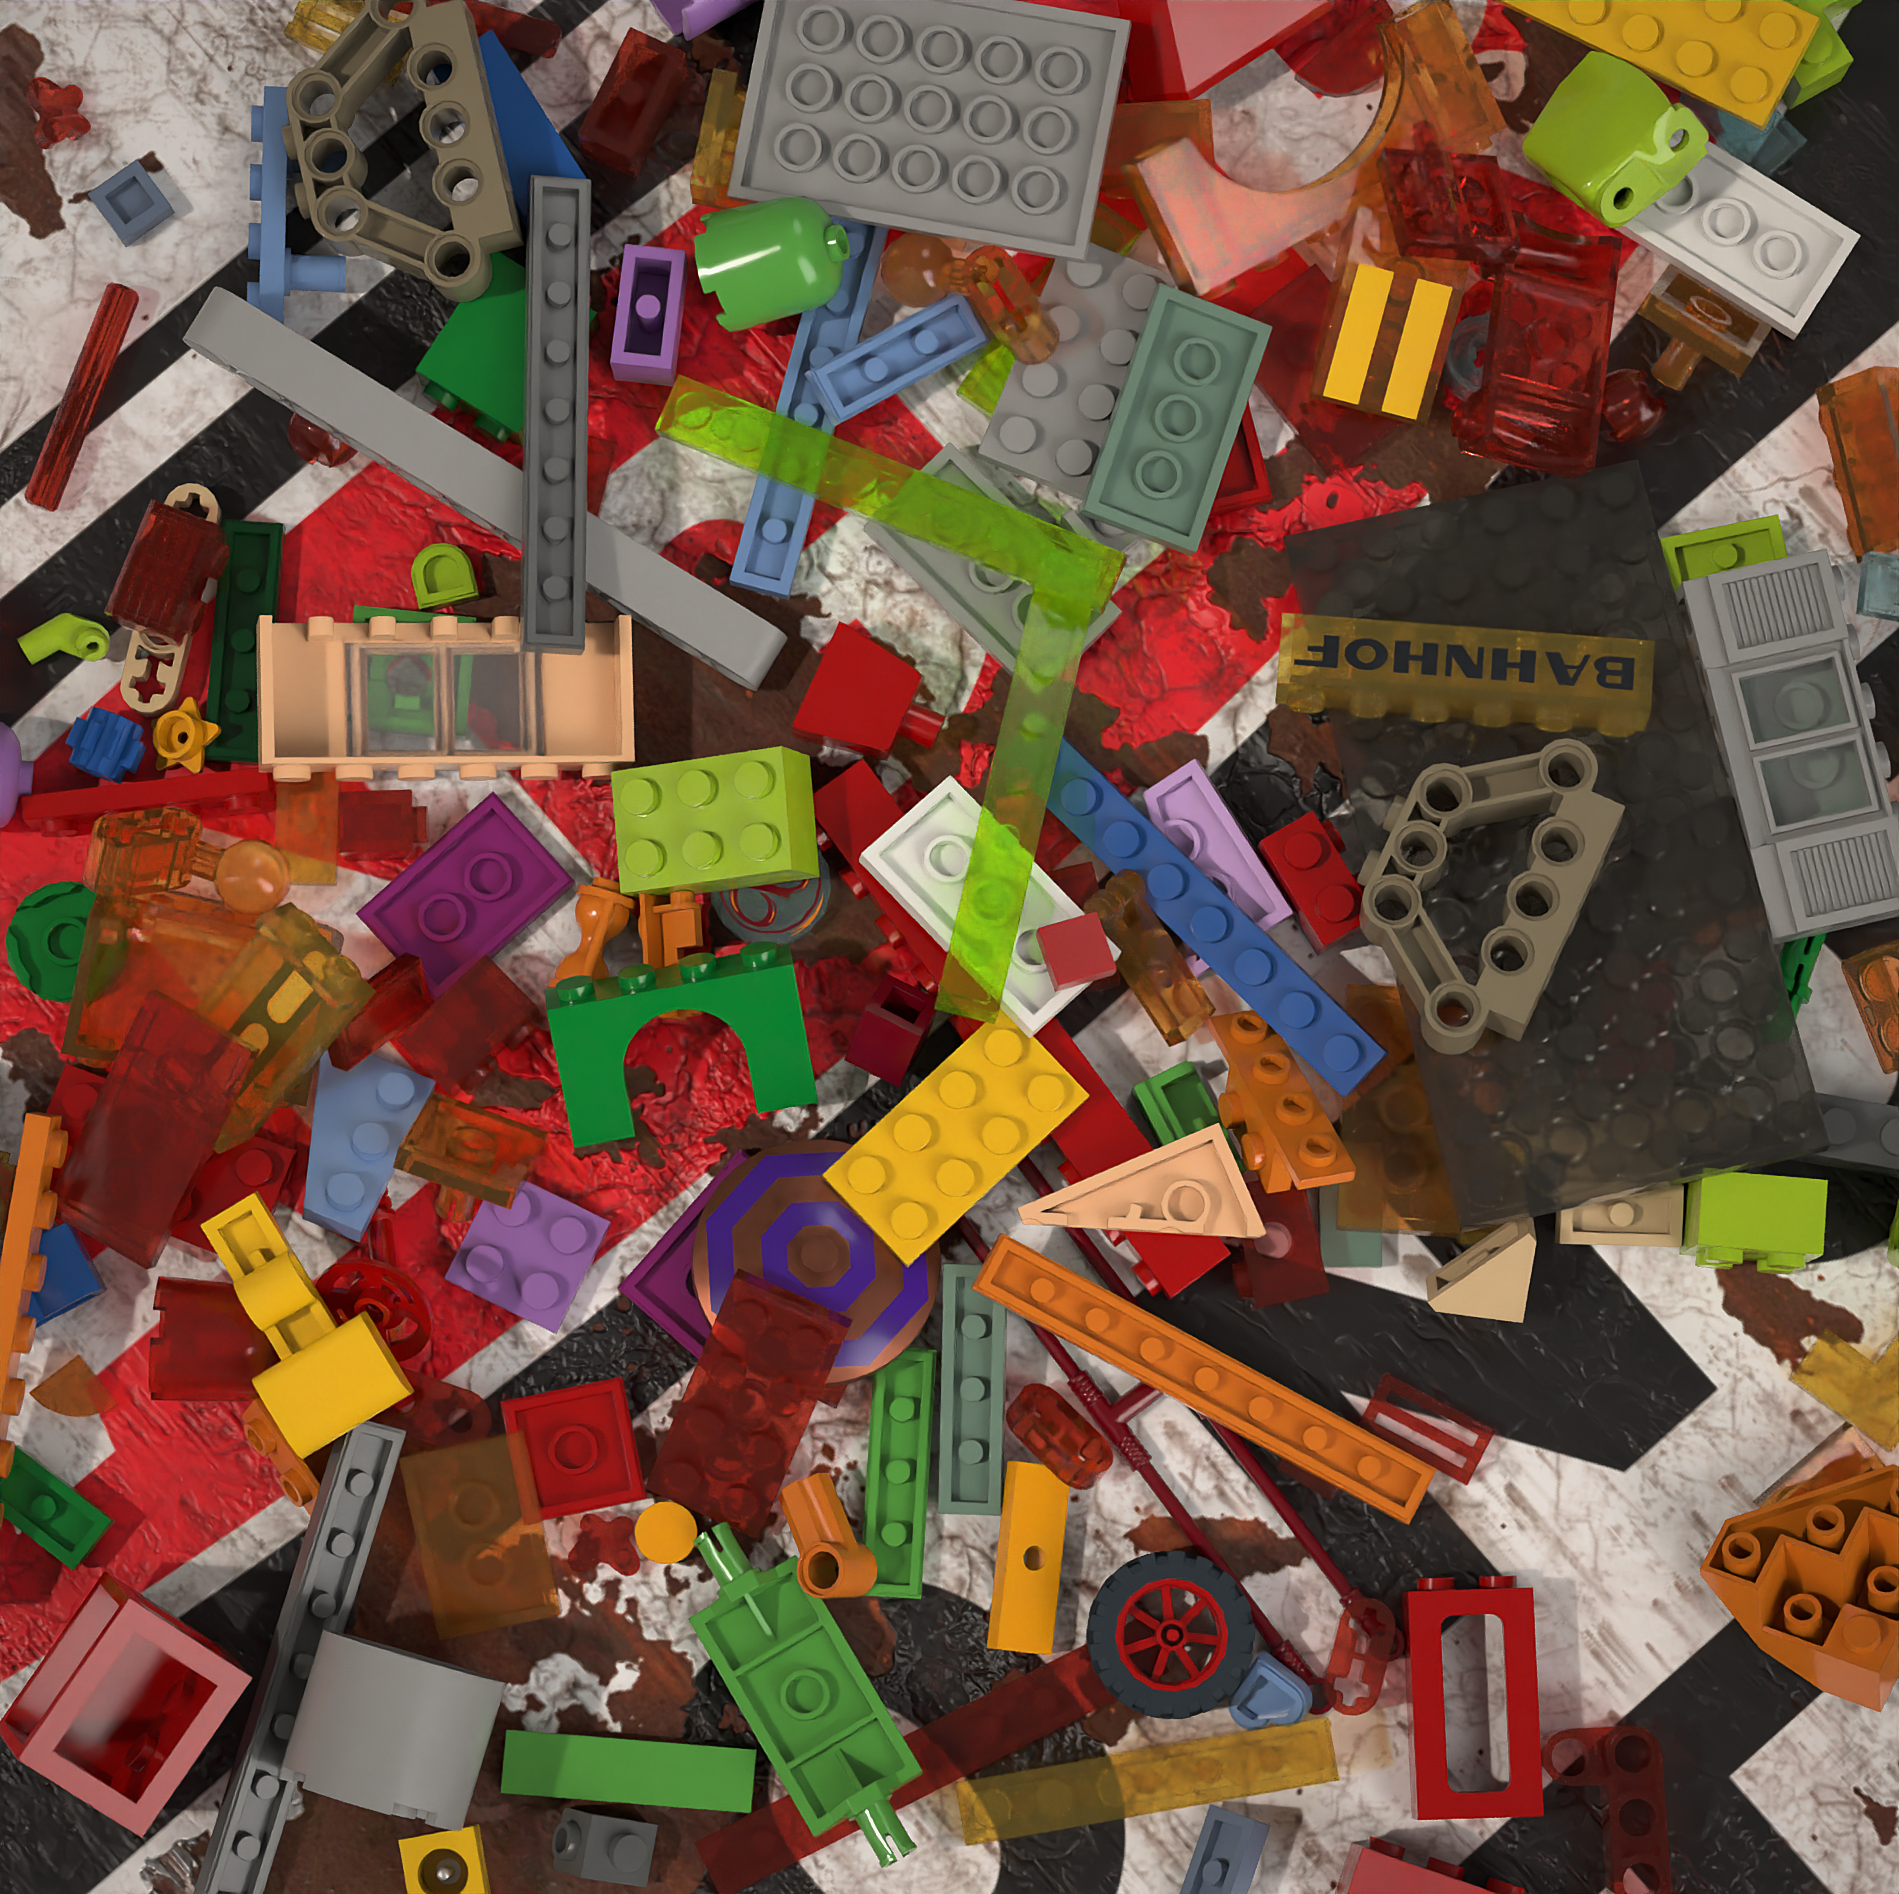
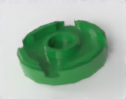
[5,881,131,1005]

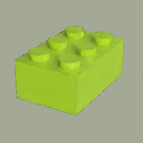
[611,746,820,898]

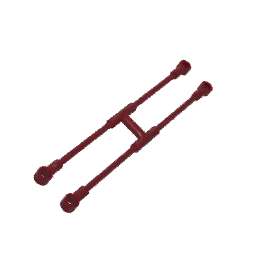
[953,1155,1405,1715]

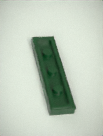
[204,519,286,766]

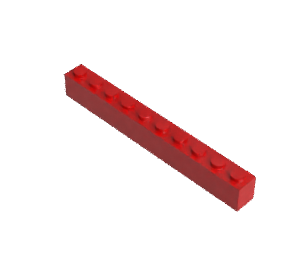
[813,758,1231,1302]

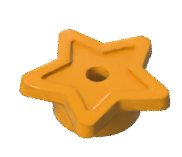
[151,697,221,774]

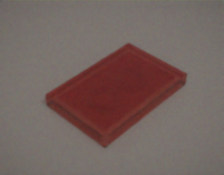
[1245,263,1427,480]

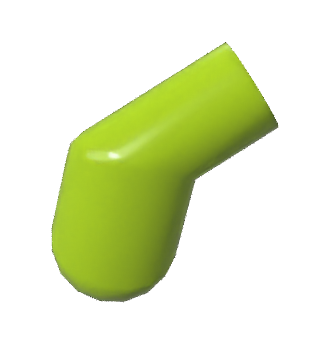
[17,613,110,665]

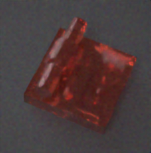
[1376,120,1522,264]

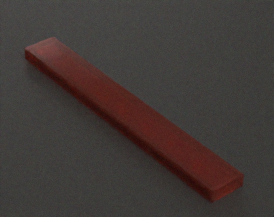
[694,1618,1170,1894]

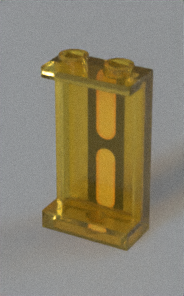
[136,902,375,1154]

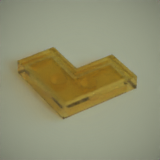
[1788,1328,1899,1453]

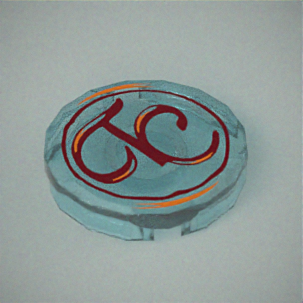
[710,847,831,946]

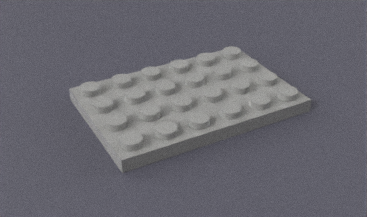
[727,0,1132,264]

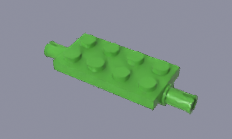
[688,1522,923,1869]

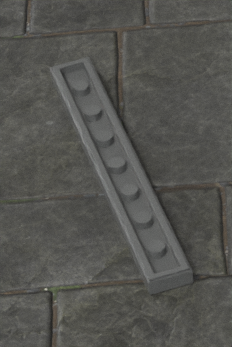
[520,175,591,655]
[193,1420,407,1894]

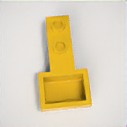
[200,1191,414,1459]

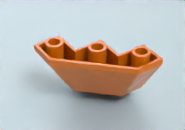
[1700,1464,1899,1713]

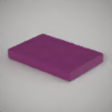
[356,792,576,1006]
[618,1149,750,1370]

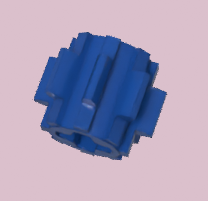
[65,707,147,784]

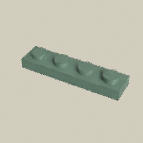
[938,1263,1007,1516]

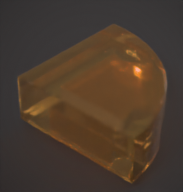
[29,1355,119,1418]

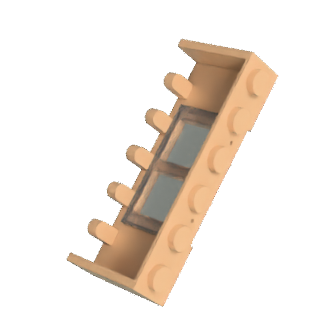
[256,615,635,782]

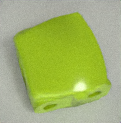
[1522,51,1708,229]

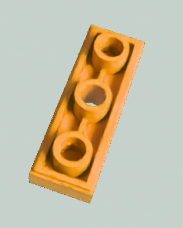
[987,1461,1072,1655]

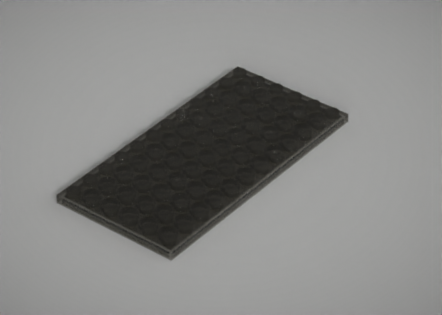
[1282,459,1830,1233]

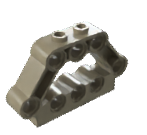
[282,0,525,302]
[1357,738,1625,1055]

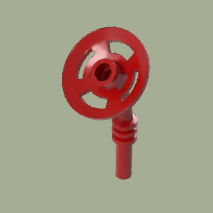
[315,1188,434,1363]

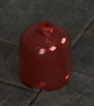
[149,1276,281,1402]

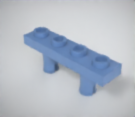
[247,86,347,324]

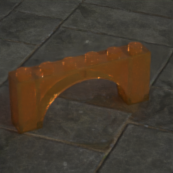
[1118,0,1507,301]

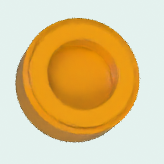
[635,1501,698,1564]

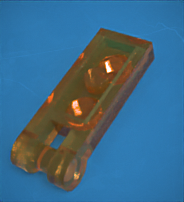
[1083,869,1216,1047]

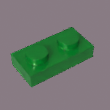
[0,1445,116,1571]

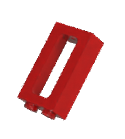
[1402,1576,1544,1820]

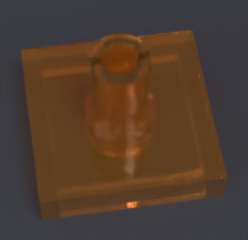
[1636,263,1772,391]
[393,1091,548,1223]

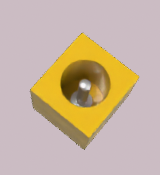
[398,1824,491,1894]

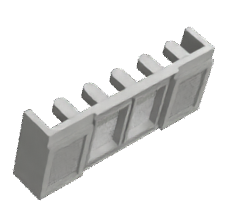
[1674,548,1899,947]

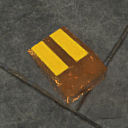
[1309,205,1475,427]

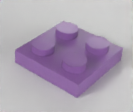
[444,1168,611,1335]

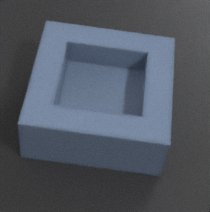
[88,159,175,247]

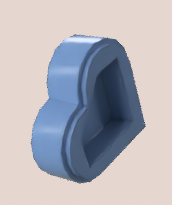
[1229,1650,1312,1730]

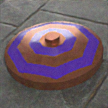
[691,1139,941,1388]

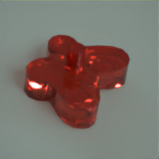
[23,76,91,150]
[567,1513,641,1576]

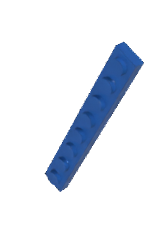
[995,712,1389,1097]

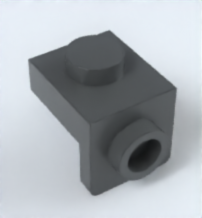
[552,1808,658,1887]

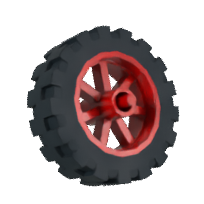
[1086,1551,1255,1719]

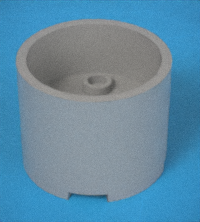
[278,1629,506,1831]

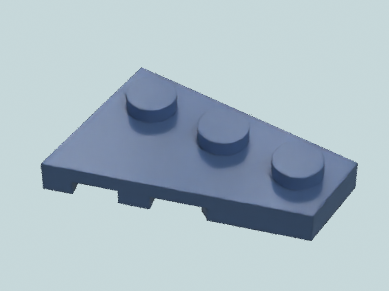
[302,1034,436,1243]

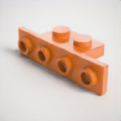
[1207,1010,1356,1194]

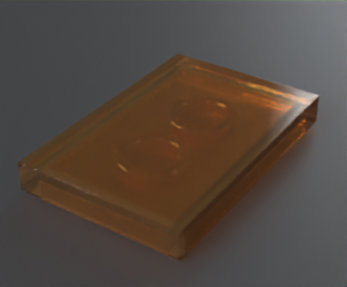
[399,1429,563,1640]

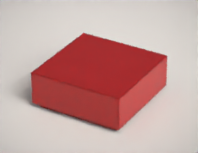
[1035,911,1117,992]

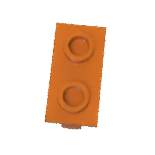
[638,891,703,1021]
[241,1397,333,1517]

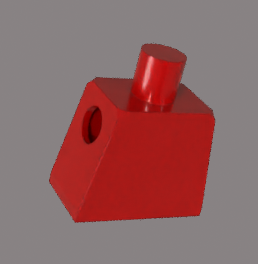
[792,621,946,761]

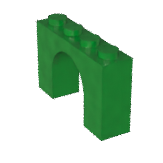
[545,941,818,1148]

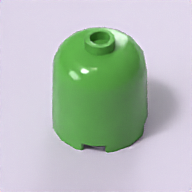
[694,196,850,332]

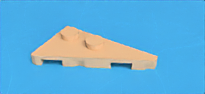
[1017,1123,1266,1239]

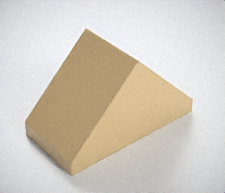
[1426,1209,1537,1323]

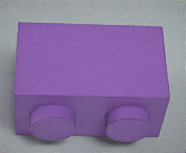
[610,244,688,387]

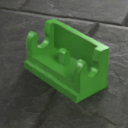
[1131,1060,1248,1174]

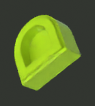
[411,543,480,612]

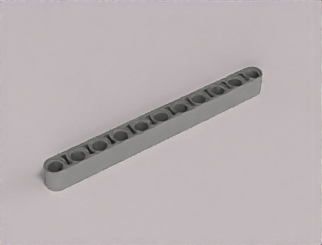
[182,286,788,691]

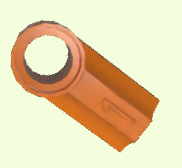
[778,1473,877,1599]

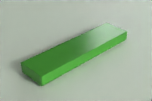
[862,1348,937,1599]
[501,1729,757,1813]

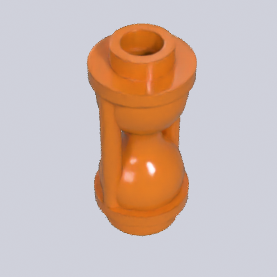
[547,877,637,989]

